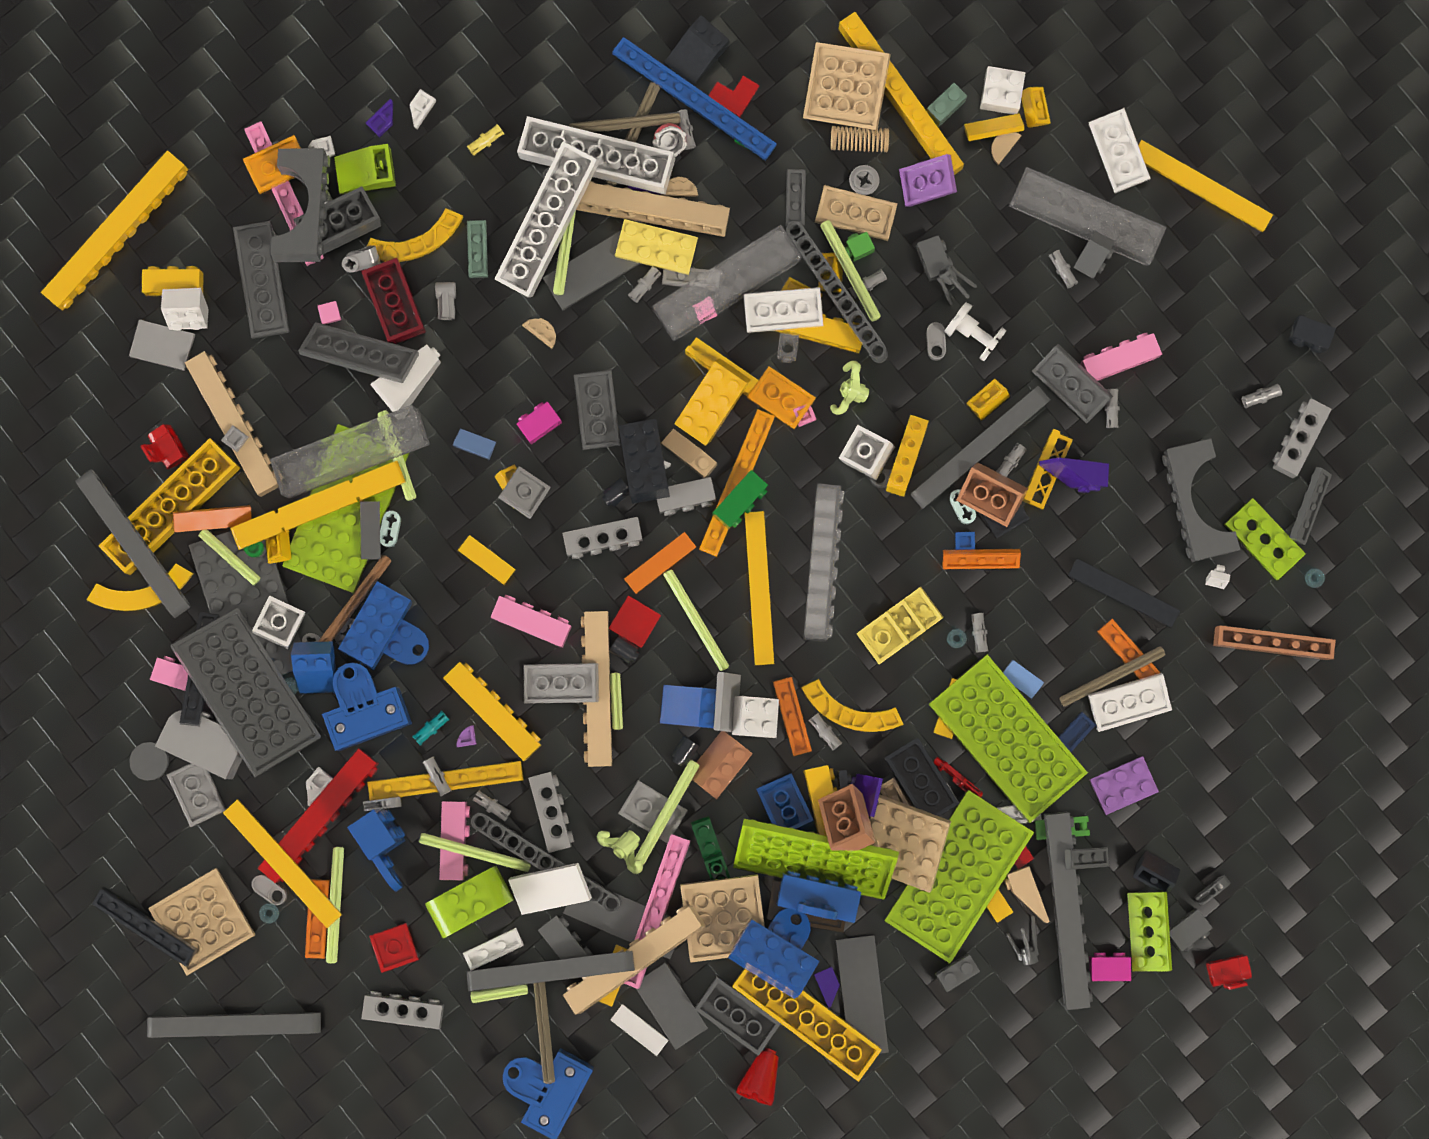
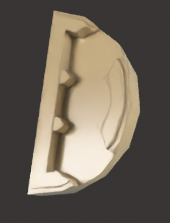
[991,132,1022,165]
[661,177,698,197]
[522,318,556,349]

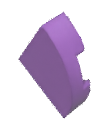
[457,725,477,747]

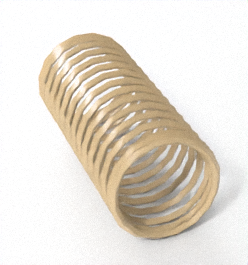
[831,126,889,153]

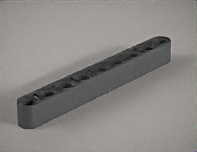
[786,221,888,363]
[910,386,1051,509]
[75,469,191,618]
[471,813,622,912]
[466,951,635,991]
[147,1012,321,1038]

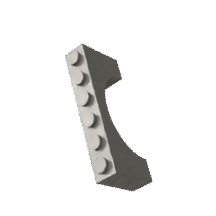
[270,148,330,262]
[1162,439,1240,562]

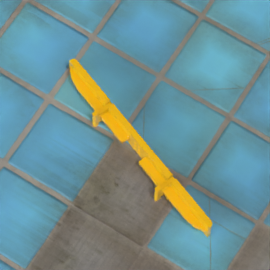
[230,461,406,550]

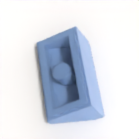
[453,429,496,460]
[1003,660,1044,699]

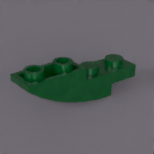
[690,816,730,880]

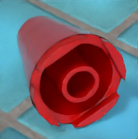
[736,1048,779,1106]

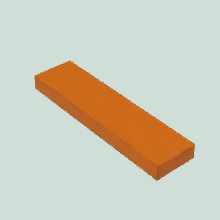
[173,505,251,532]
[624,532,696,594]
[942,549,1021,569]
[1097,619,1160,679]
[773,677,812,756]
[305,879,330,959]

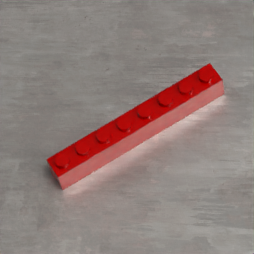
[258,748,379,883]

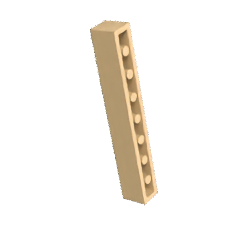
[576,181,730,237]
[184,351,281,497]
[581,611,612,767]
[563,905,706,1015]

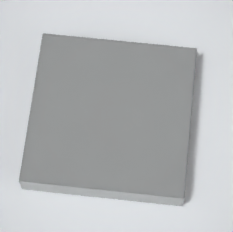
[498,466,551,519]

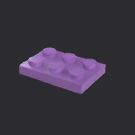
[899,154,957,207]
[1089,756,1159,815]

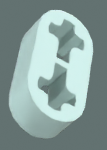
[949,489,976,524]
[380,511,401,547]

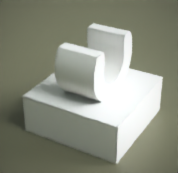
[1205,564,1230,589]

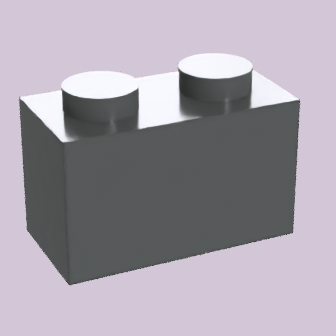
[1073,230,1115,278]
[916,235,953,282]
[1169,908,1212,952]
[935,953,980,992]

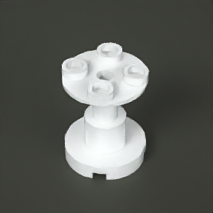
[944,302,1007,361]

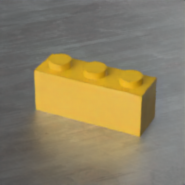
[142,266,203,296]

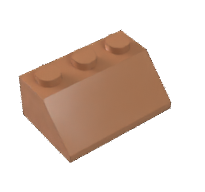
[956,462,1028,527]
[692,731,753,799]
[818,784,876,851]

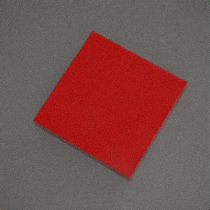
[609,596,661,648]
[369,923,419,973]

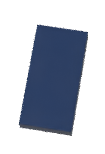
[1058,712,1096,752]

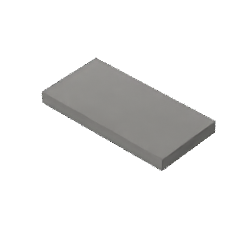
[524,663,599,703]

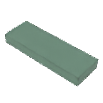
[467,220,488,278]

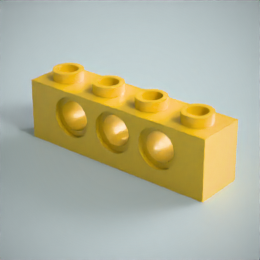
[886,415,929,497]

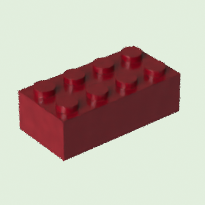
[361,258,426,344]

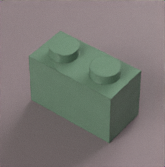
[926,83,967,127]

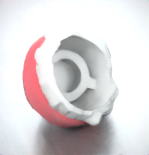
[652,123,687,157]

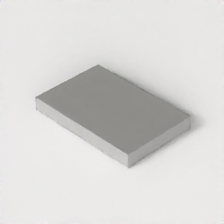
[129,320,195,371]
[714,672,741,732]
[167,763,226,827]
[618,780,688,843]

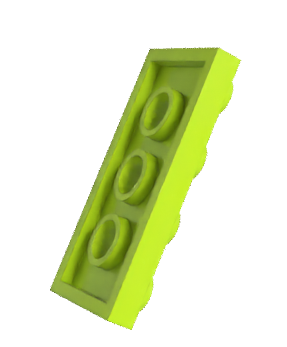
[1224,498,1306,580]
[1127,892,1172,971]

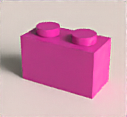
[517,402,562,445]
[1089,952,1131,981]

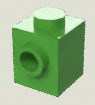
[845,232,875,262]

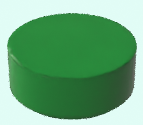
[244,541,264,558]

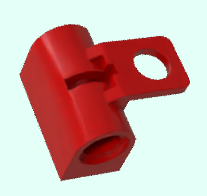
[141,424,190,469]
[1206,954,1252,990]

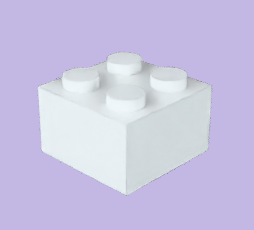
[980,66,1025,115]
[161,288,208,331]
[839,425,895,480]
[252,596,305,649]
[732,696,779,738]

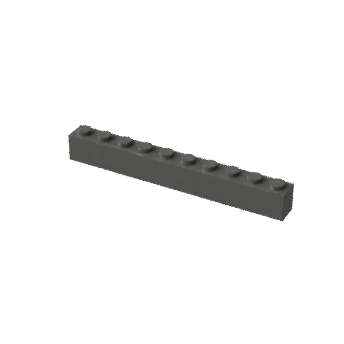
[1044,811,1093,1010]

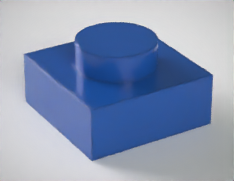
[955,532,975,550]

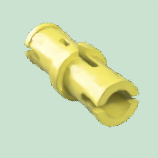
[467,124,504,156]

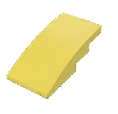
[856,587,944,664]

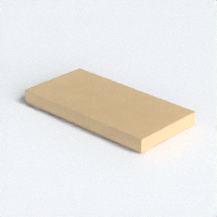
[815,185,897,241]

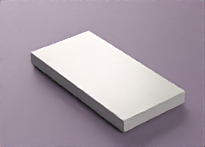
[1088,108,1151,193]
[744,287,823,333]
[1088,673,1172,732]
[508,863,592,915]

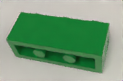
[712,470,768,529]

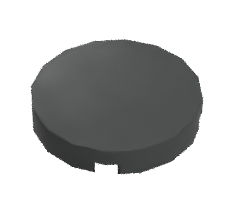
[129,742,169,781]

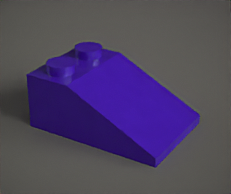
[1039,457,1109,493]
[851,774,883,817]

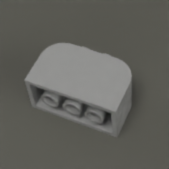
[155,710,242,779]

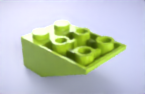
[334,144,396,194]

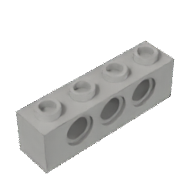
[1273,398,1332,478]
[562,517,643,559]
[528,772,574,853]
[361,991,444,1029]

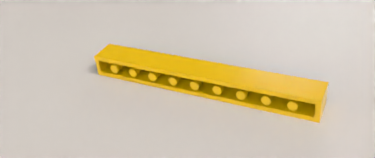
[838,12,964,175]
[41,150,188,311]

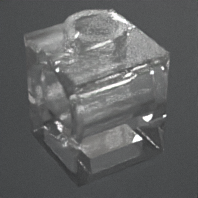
[777,333,799,363]

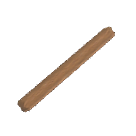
[318,555,391,642]

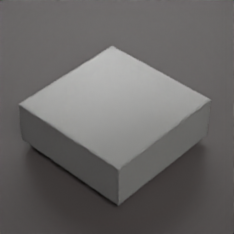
[221,425,249,453]

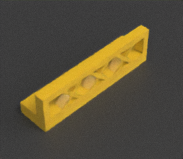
[685,337,759,397]
[1023,429,1073,510]

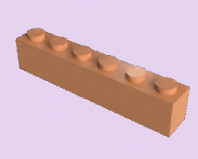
[1213,626,1336,660]

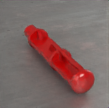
[933,757,983,798]

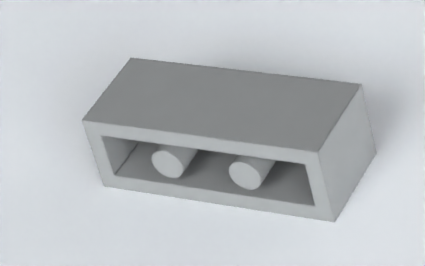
[657,477,716,516]

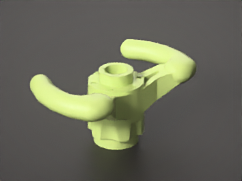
[830,361,869,415]
[597,830,643,874]

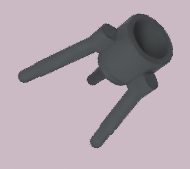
[937,265,977,305]
[1006,915,1039,966]

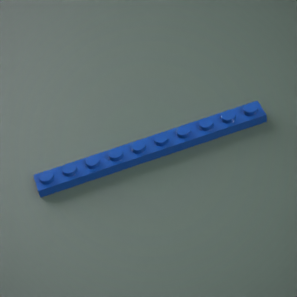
[613,37,777,161]

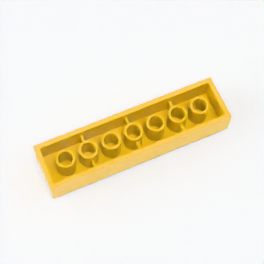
[99,438,240,575]
[732,968,882,1082]

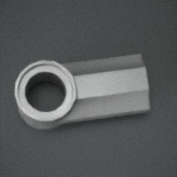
[435,282,456,320]

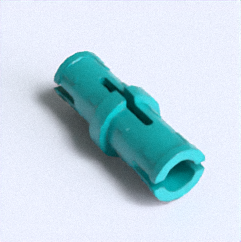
[412,711,450,745]

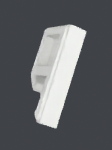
[410,89,436,129]
[308,136,336,157]
[306,767,333,806]

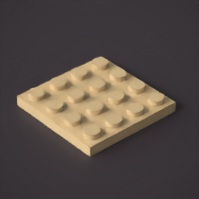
[803,42,891,130]
[870,794,951,893]
[148,868,255,976]
[680,874,764,962]

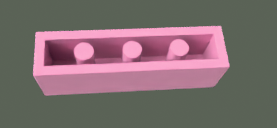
[1080,333,1162,381]
[491,595,572,648]
[150,656,188,691]
[439,801,470,880]

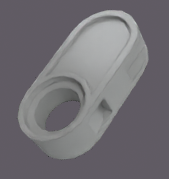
[926,322,946,361]
[363,797,401,811]
[252,875,287,905]

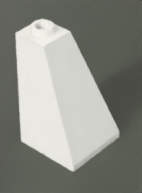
[370,345,441,419]

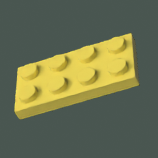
[615,219,698,275]

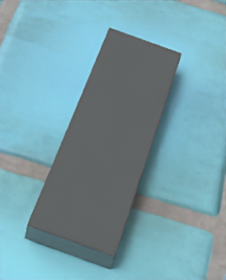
[786,169,806,227]
[360,501,381,560]
[1065,847,1109,870]

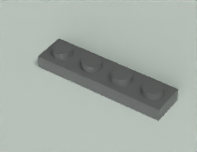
[1289,467,1332,545]

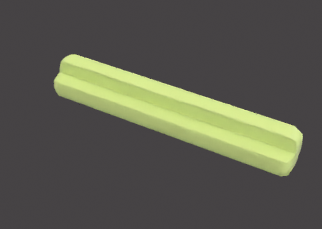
[610,673,623,730]
[471,984,528,1003]

